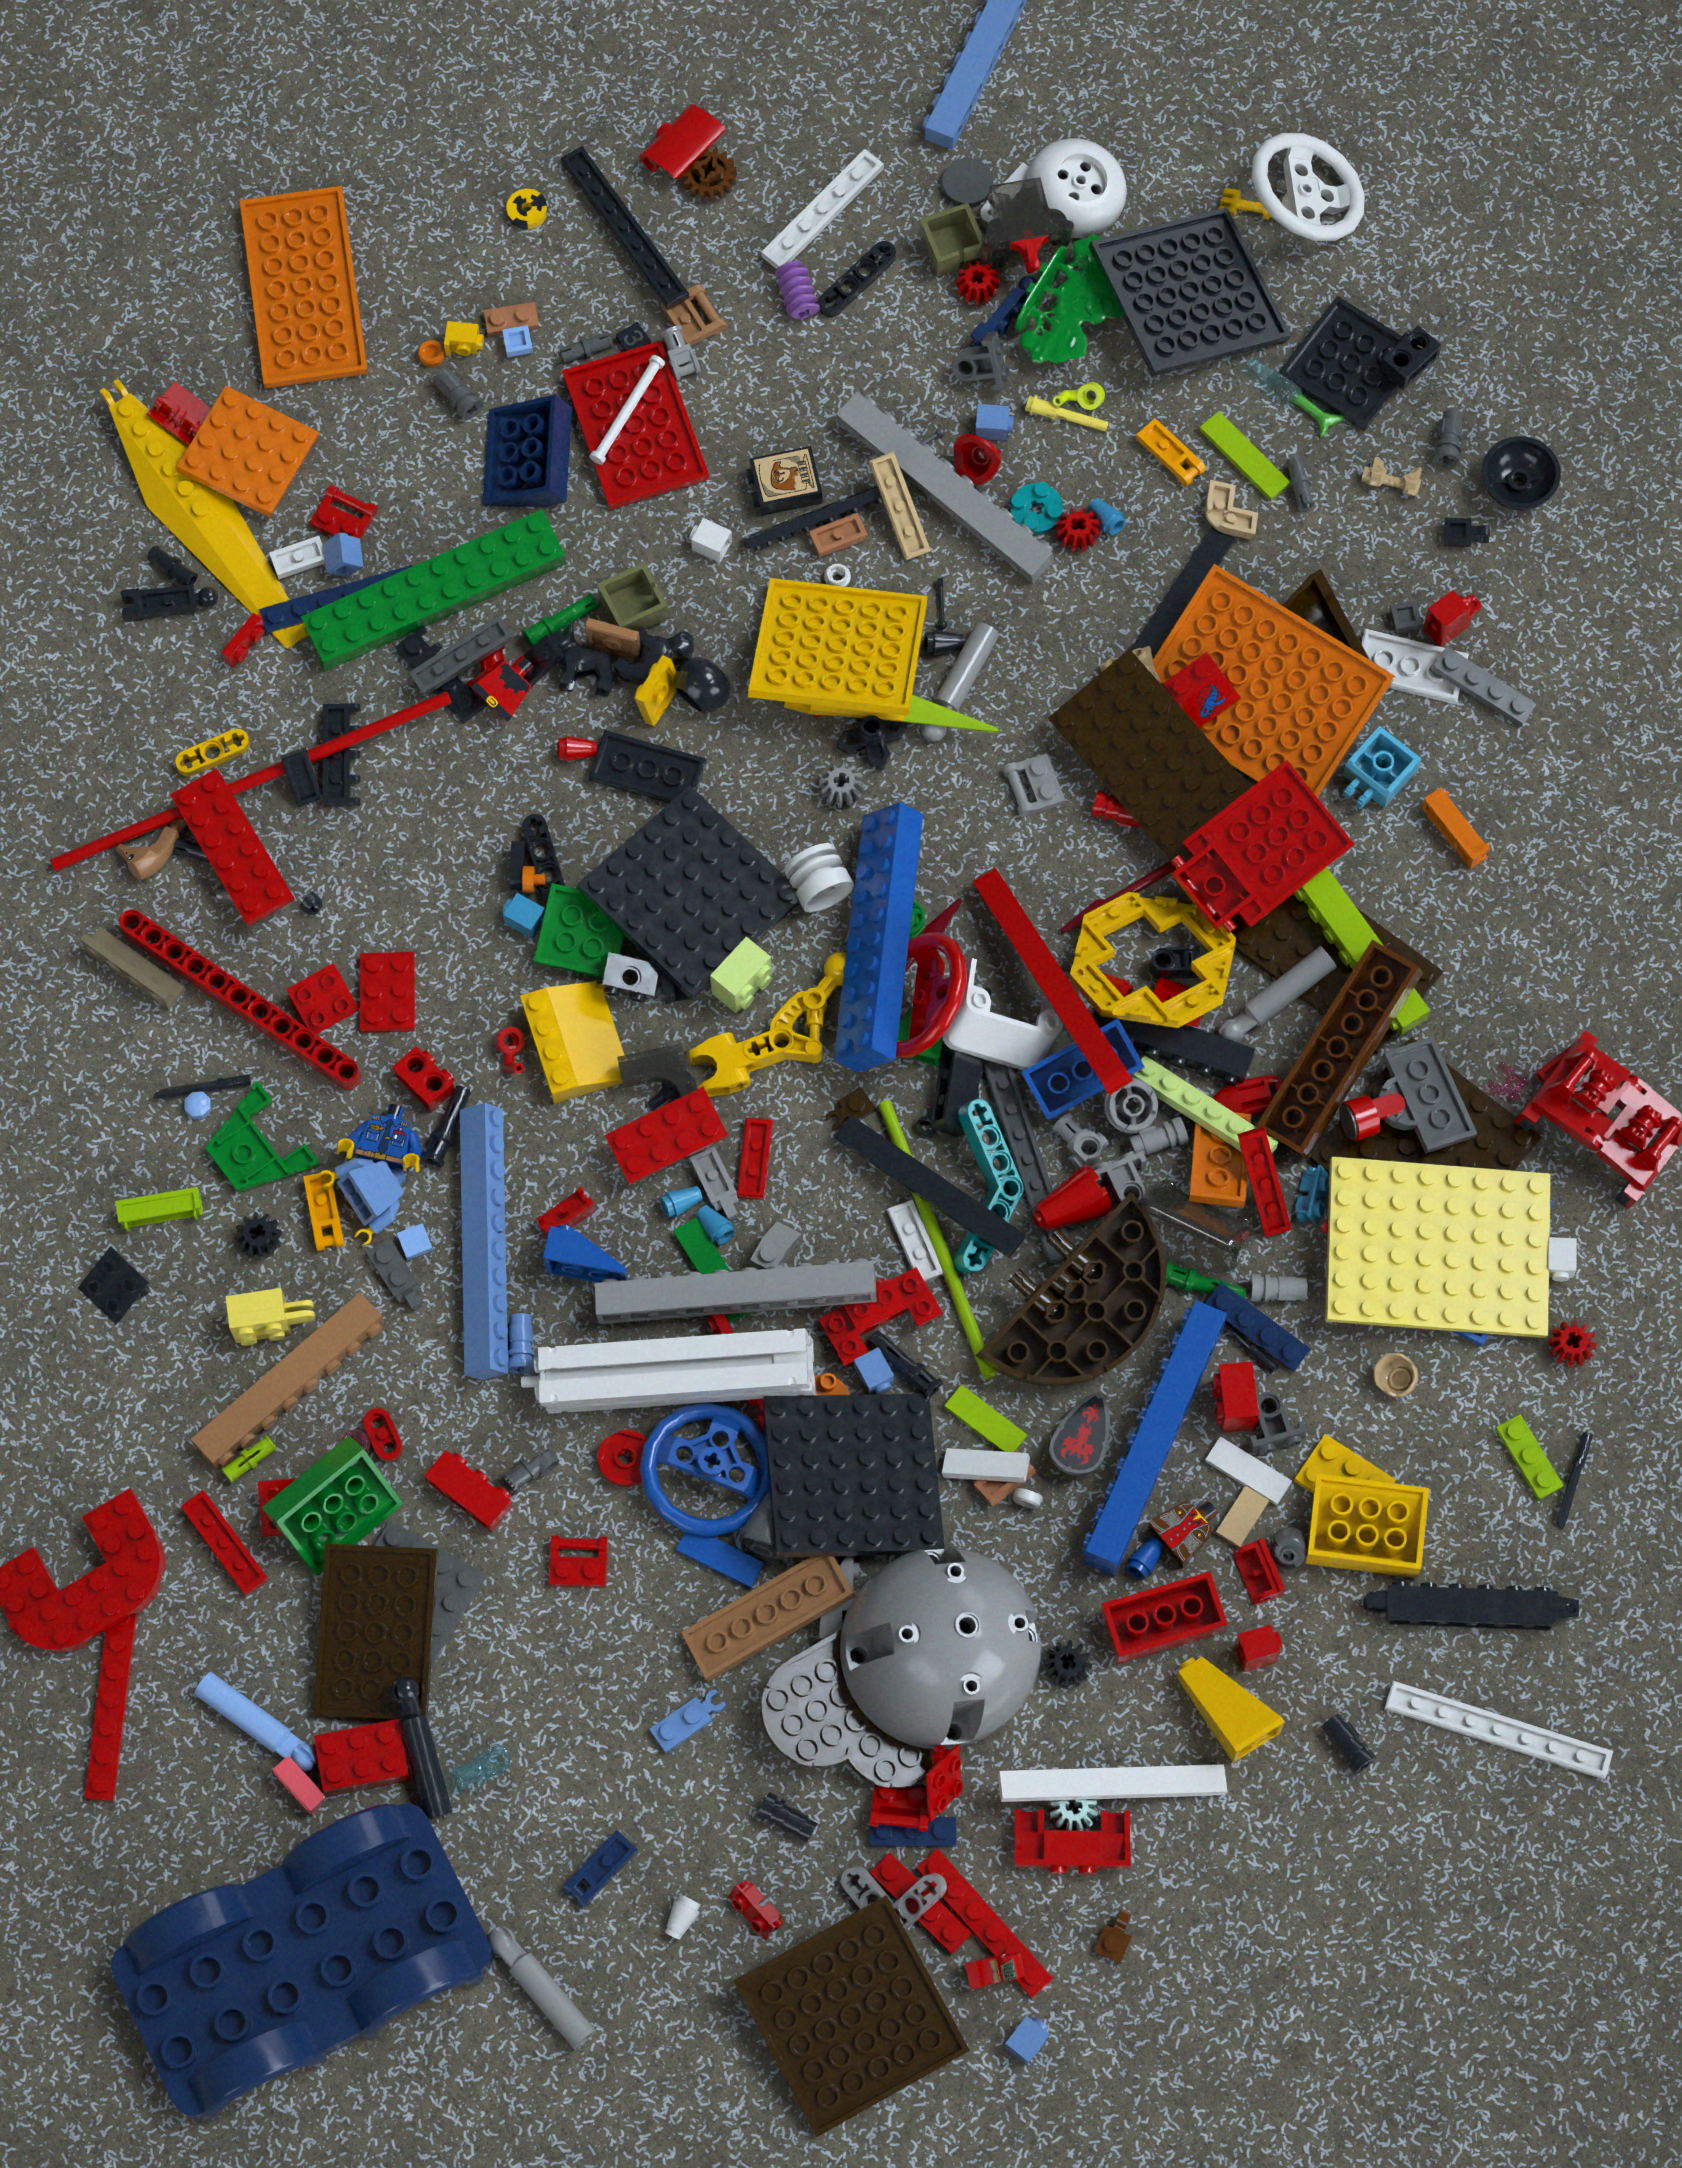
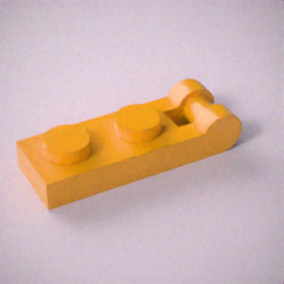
[1136,418,1206,487]
[303,1171,345,1251]

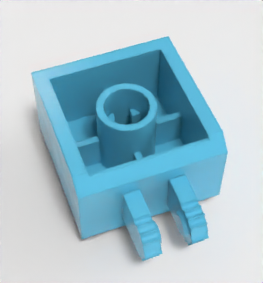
[1342,726,1421,809]

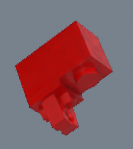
[1423,590,1482,647]

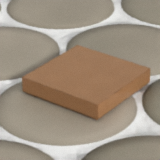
[585,618,641,662]

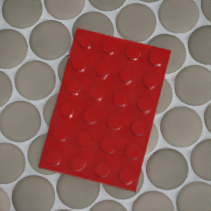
[562,341,710,510]

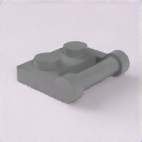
[1002,753,1065,817]

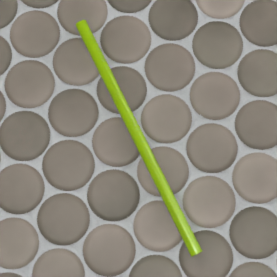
[878,1100,996,1379]

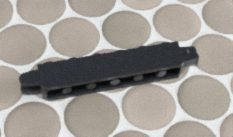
[1362,1581,1579,1631]

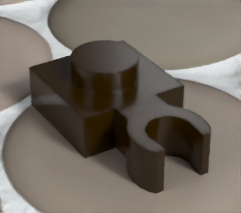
[825,1087,876,1131]

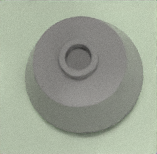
[1104,1078,1158,1133]

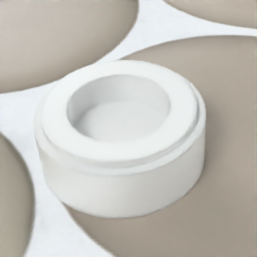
[1013,1488,1042,1509]

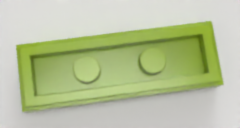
[944,1384,1028,1452]

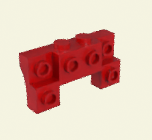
[818,1267,943,1368]
[1014,1809,1131,1875]

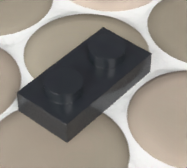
[523,634,565,687]

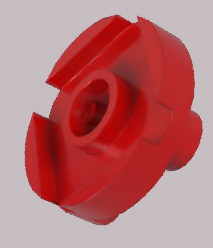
[598,1430,647,1487]

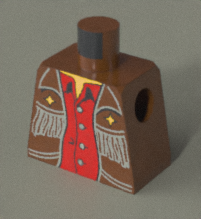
[1147,1500,1218,1569]

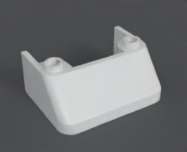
[942,958,1063,1071]

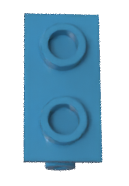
[1294,1165,1329,1226]

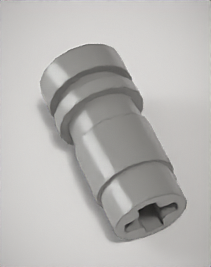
[1129,1116,1189,1155]
[1249,1274,1307,1302]

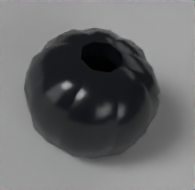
[674,657,731,713]

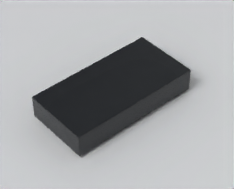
[280,747,323,807]

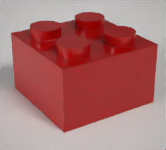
[1211,1361,1259,1433]

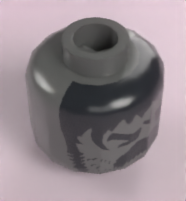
[1271,1527,1307,1569]

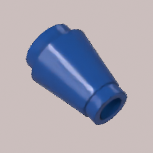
[1126,1537,1164,1580]

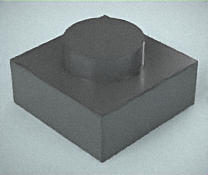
[1389,601,1422,633]

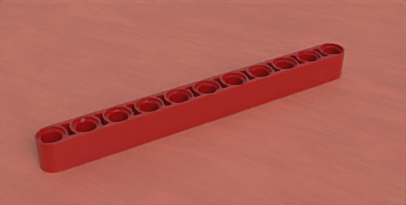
[972,867,1133,1095]
[119,909,361,1090]

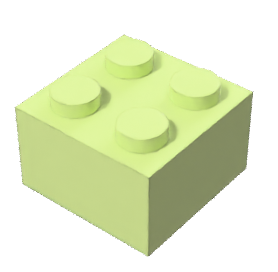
[710,937,772,1013]

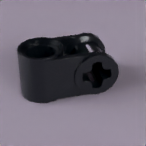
[1149,945,1200,979]

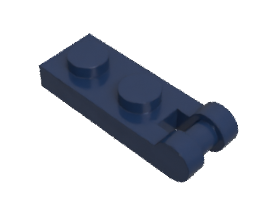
[562,1830,638,1910]

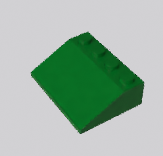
[262,1435,403,1576]

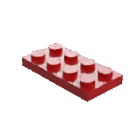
[605,1086,728,1186]

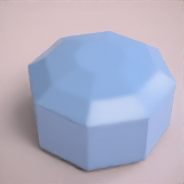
[185,1092,211,1119]

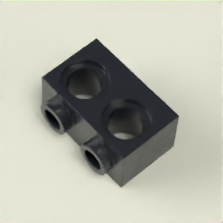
[1380,325,1441,390]

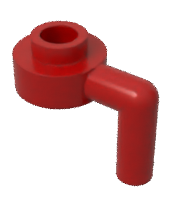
[495,1027,524,1074]

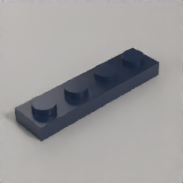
[1205,1282,1311,1371]

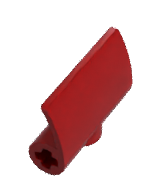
[639,104,726,180]

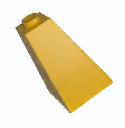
[1177,1657,1285,1763]

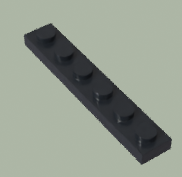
[742,486,883,551]

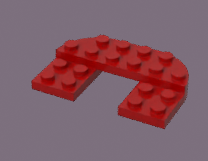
[0,1488,166,1653]

